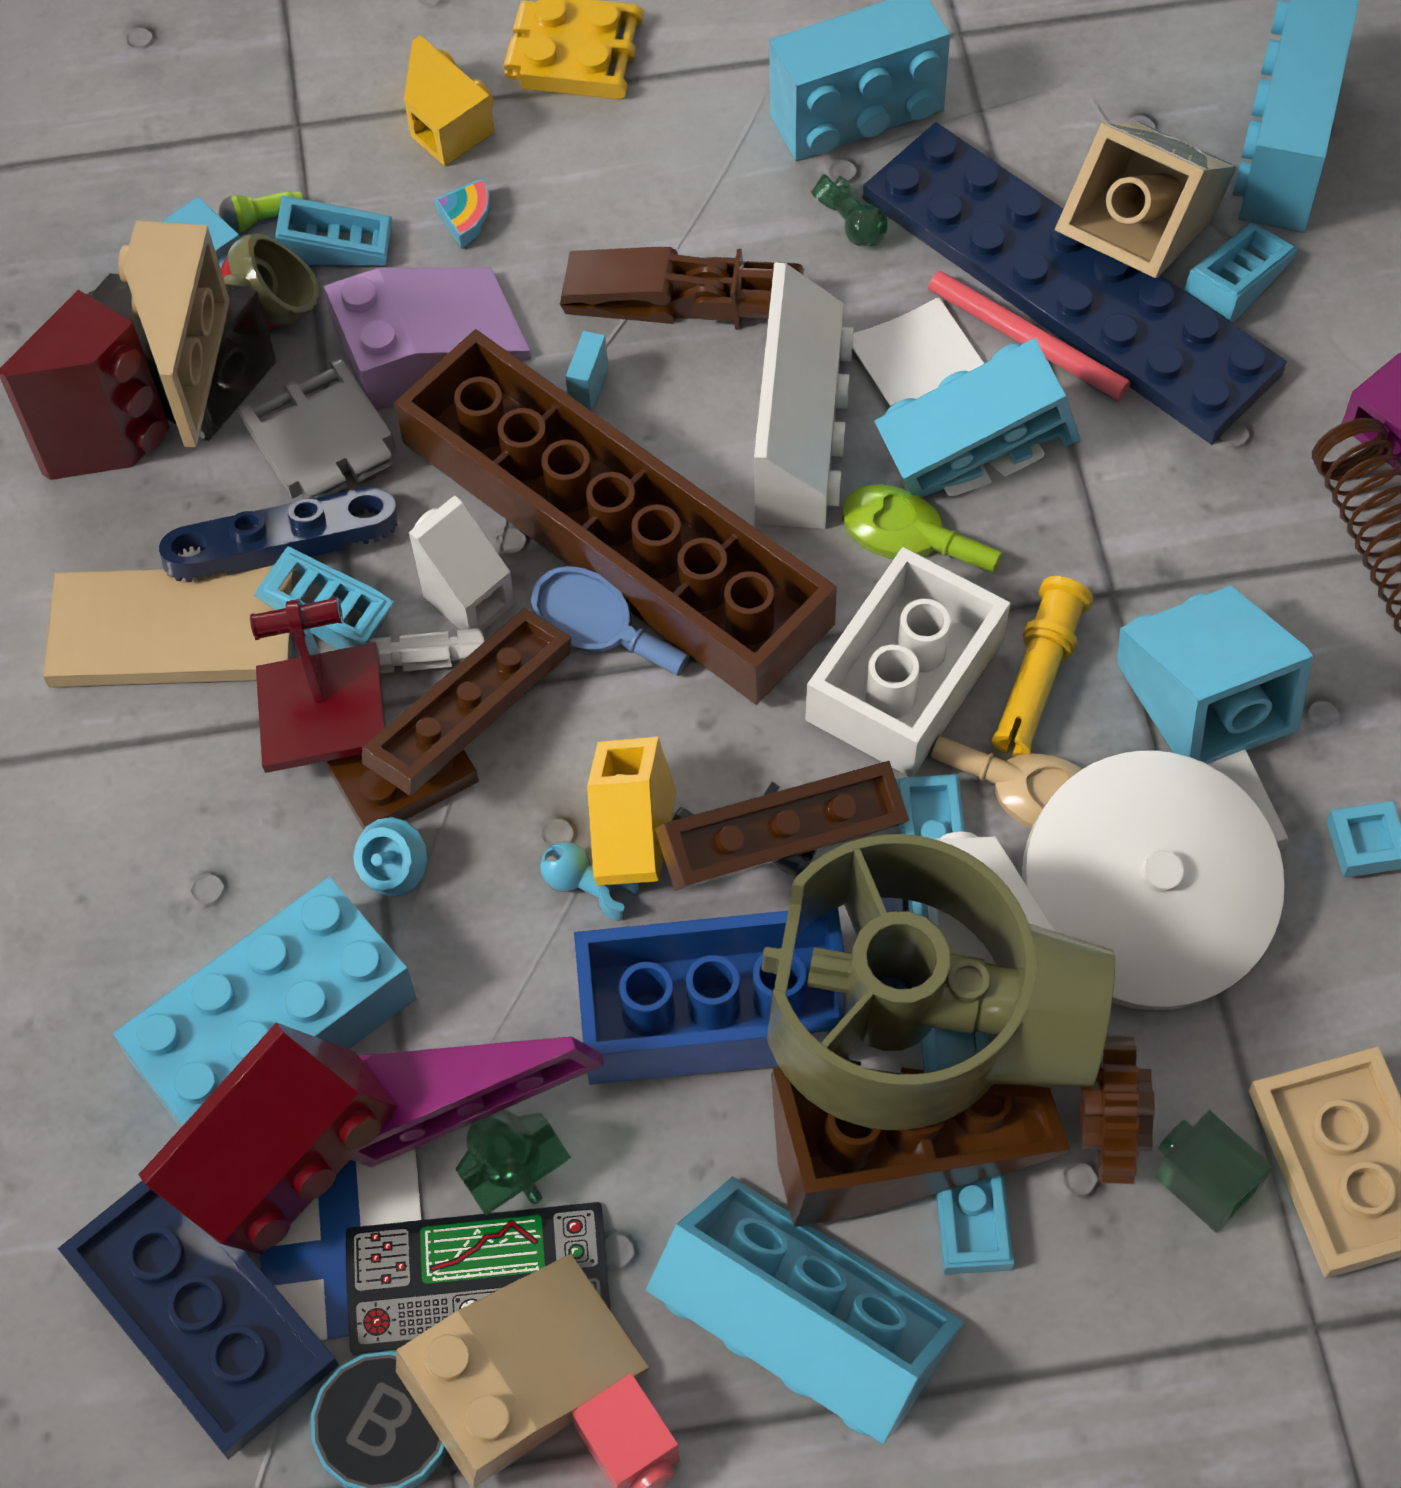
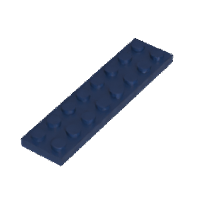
[863,122,1287,445]

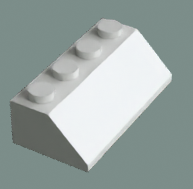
[754,262,854,529]

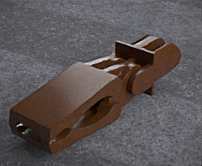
[560,247,804,330]

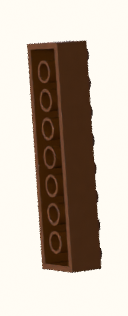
[394,329,837,705]

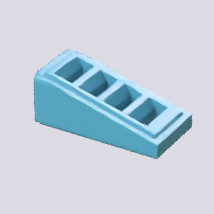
[275,195,392,266]
[1184,222,1298,323]
[254,546,394,650]

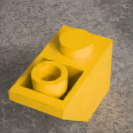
[404,35,495,167]
[587,737,677,886]

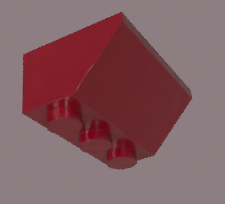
[0,290,170,480]
[138,1022,398,1255]

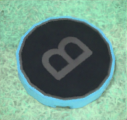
[311,1351,447,1488]

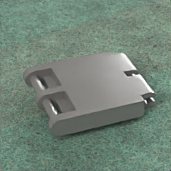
[237,358,395,499]

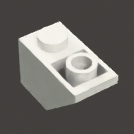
[409,495,516,631]

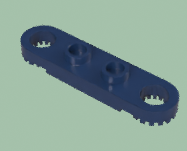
[159,487,398,582]

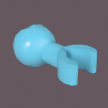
[540,841,640,921]

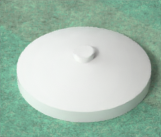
[1022,751,1285,1010]

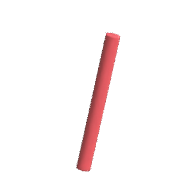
[928,270,1131,401]

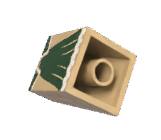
[1055,121,1237,278]

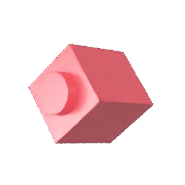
[571,1373,680,1488]

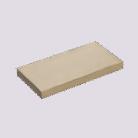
[43,565,296,687]

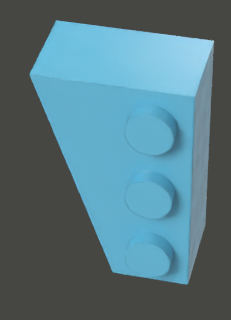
[874,338,1081,498]

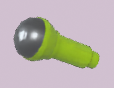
[218,191,303,233]

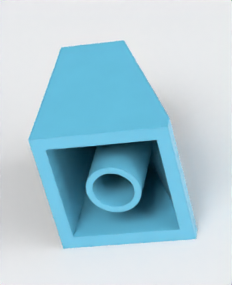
[1117,585,1313,764]

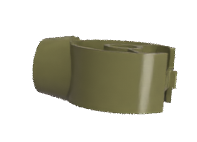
[762,834,1115,1130]

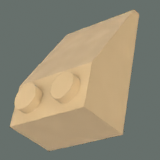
[118,220,230,447]
[396,1254,649,1488]

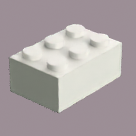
[805,547,1011,777]

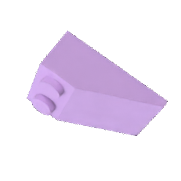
[324,267,531,411]

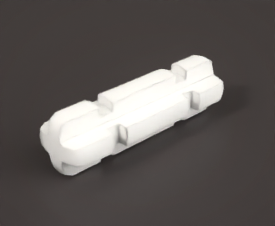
[366,628,485,674]

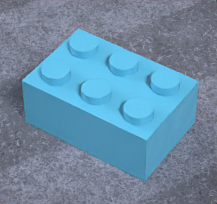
[770,0,950,161]

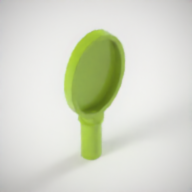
[842,484,1003,574]

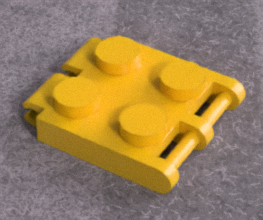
[503,0,644,99]

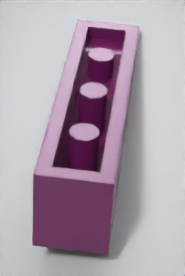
[351,1036,604,1167]

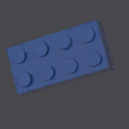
[574,908,853,1085]

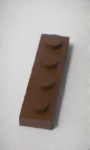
[362,608,572,796]
[655,761,909,891]

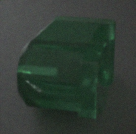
[455,1110,571,1216]

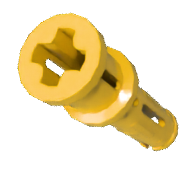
[991,576,1094,756]

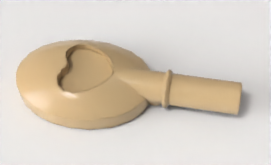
[931,735,1082,829]

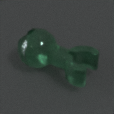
[811,174,888,247]

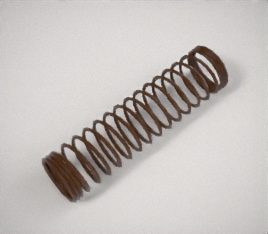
[1312,417,1401,634]

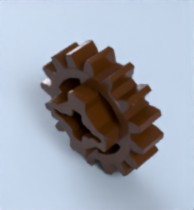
[1079,1035,1155,1184]

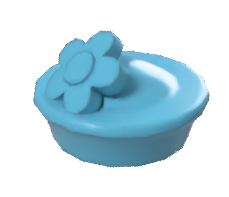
[353,817,428,896]

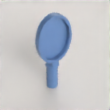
[531,566,690,676]

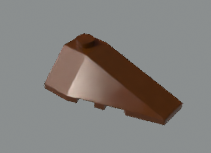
[771,1060,1070,1227]

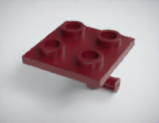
[250,597,386,773]

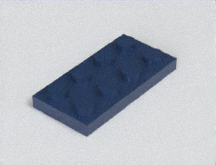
[57,1181,339,1460]

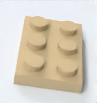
[1249,1046,1401,1279]

